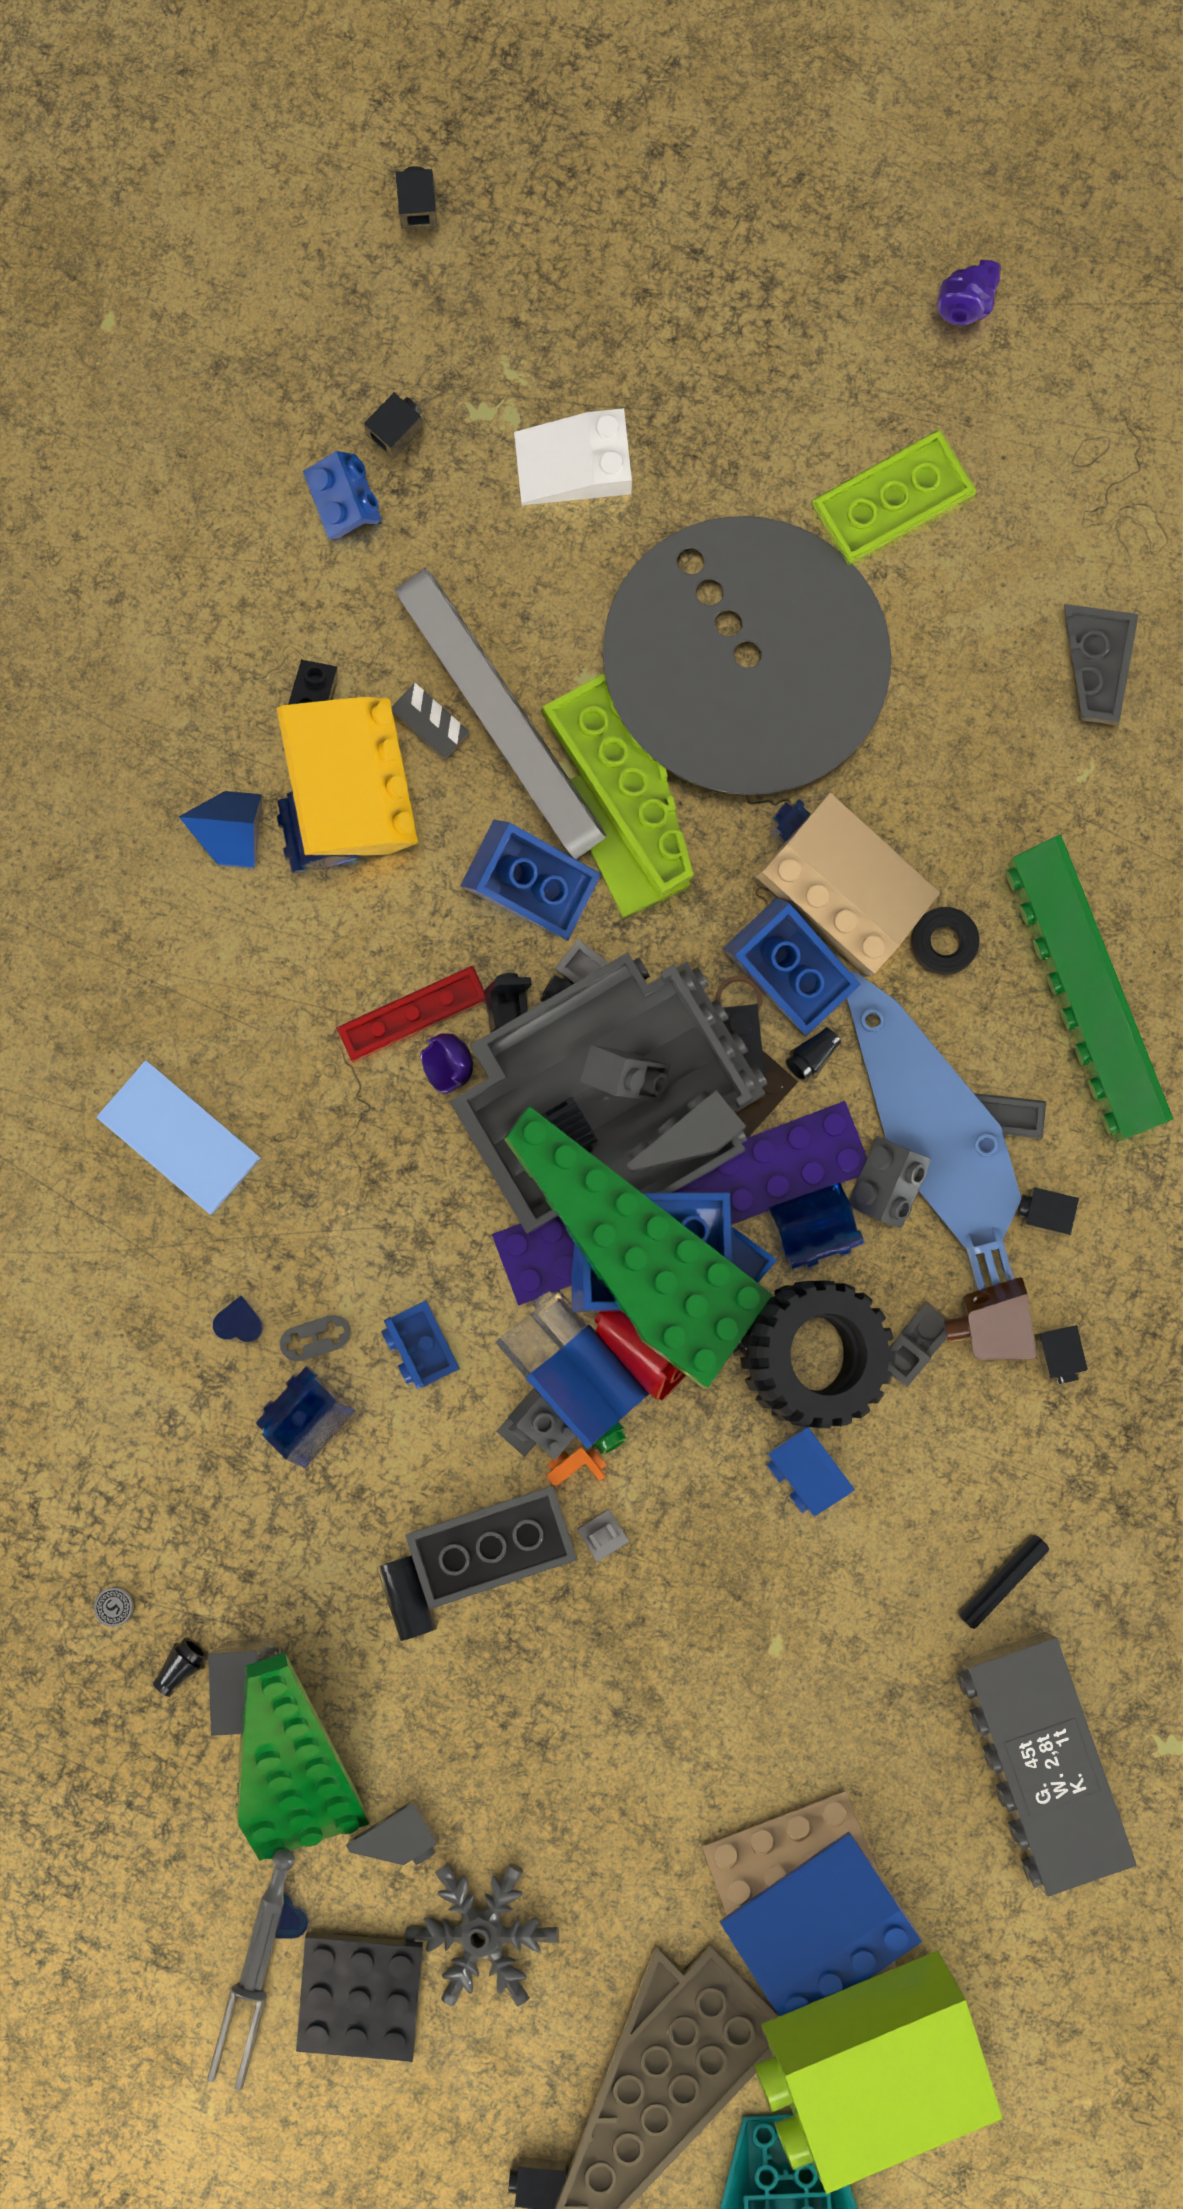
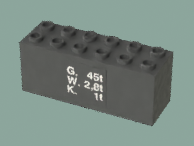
[956,1632,1137,1897]

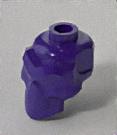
[937,260,1001,326]

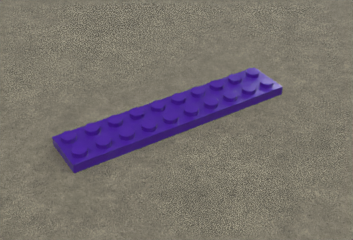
[492,1101,867,1306]

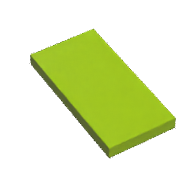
[811,429,977,565]
[570,774,691,919]

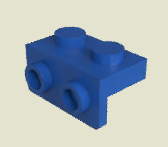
[303,451,381,540]
[381,1300,460,1389]

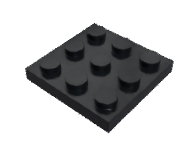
[296,1932,423,2062]

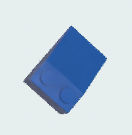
[460,819,601,940]
[722,897,861,1036]

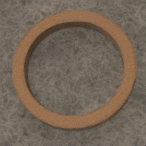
[715,976,762,1012]

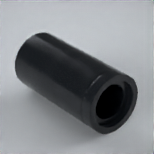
[376,1555,437,1641]

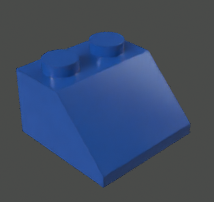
[766,1426,855,1516]

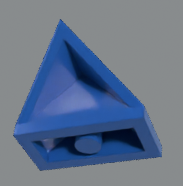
[179,791,262,869]
[731,1227,777,1283]

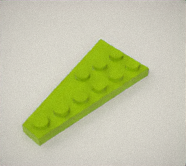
[541,673,694,897]

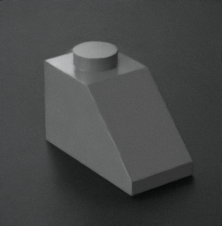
[346,1799,439,1865]

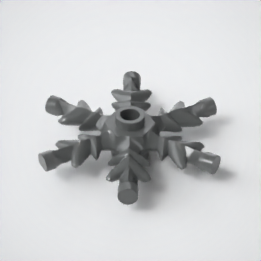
[405,1863,559,2007]

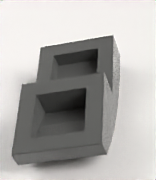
[887,1301,948,1387]

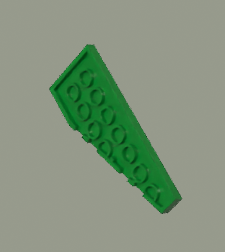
[504,1106,773,1389]
[235,1652,370,1861]

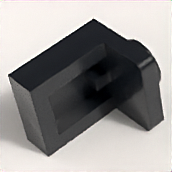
[484,973,532,1033]

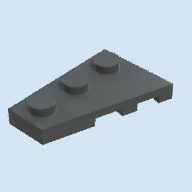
[1064,604,1138,726]

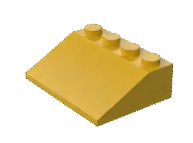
[276,697,418,855]

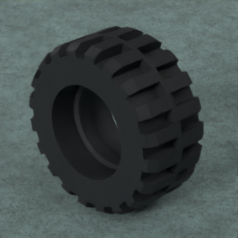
[740,1280,895,1428]

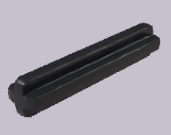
[959,1534,1049,1629]

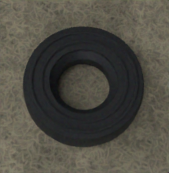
[911,907,980,975]

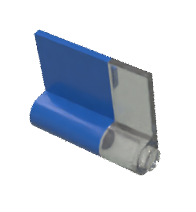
[495,1289,649,1449]

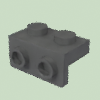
[848,1136,931,1228]

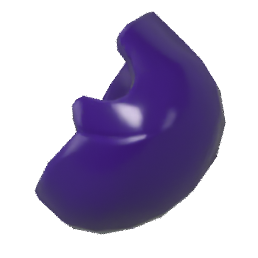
[420,1033,473,1094]

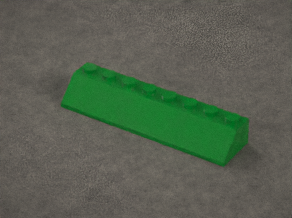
[1006,834,1174,1142]

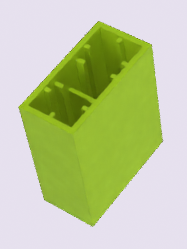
[754,1950,1003,2194]

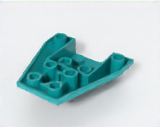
[720,2115,858,2209]

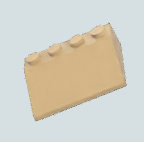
[755,793,940,976]

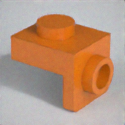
[546,1446,607,1488]

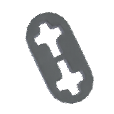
[280,1315,352,1361]

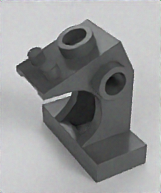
[496,1388,576,1460]

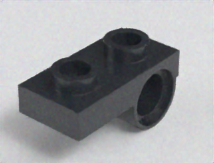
[288,659,338,705]

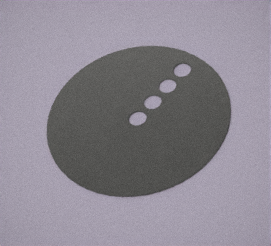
[603,516,891,795]

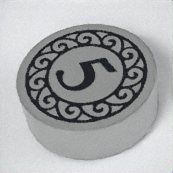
[94,1587,134,1627]

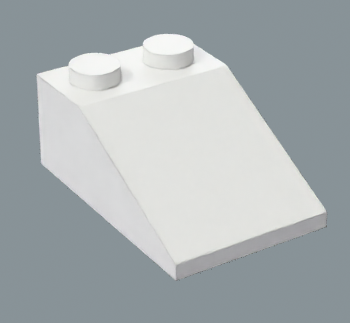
[514,408,632,505]

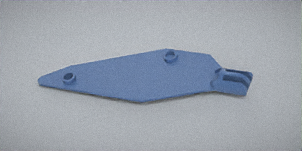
[847,971,1022,1290]

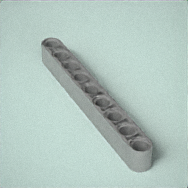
[395,567,607,859]

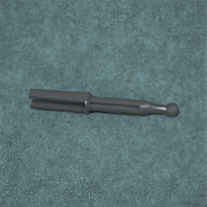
[207,1848,295,2090]

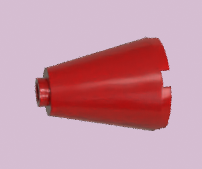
[595,1311,686,1401]

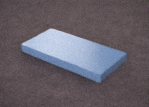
[96,1060,261,1215]

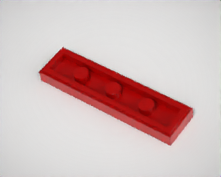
[336,965,486,1063]

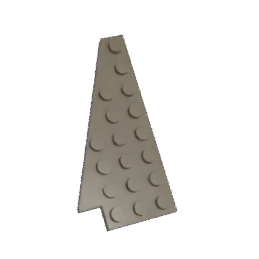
[554,1946,779,2209]

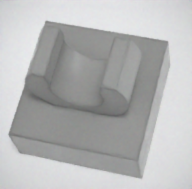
[577,1509,630,1562]

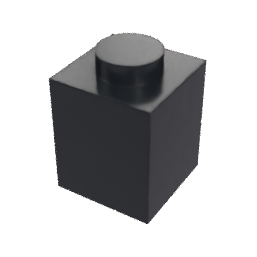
[396,166,438,229]
[364,392,423,460]
[1017,1187,1079,1237]
[1034,1325,1088,1385]
[508,2157,566,2209]

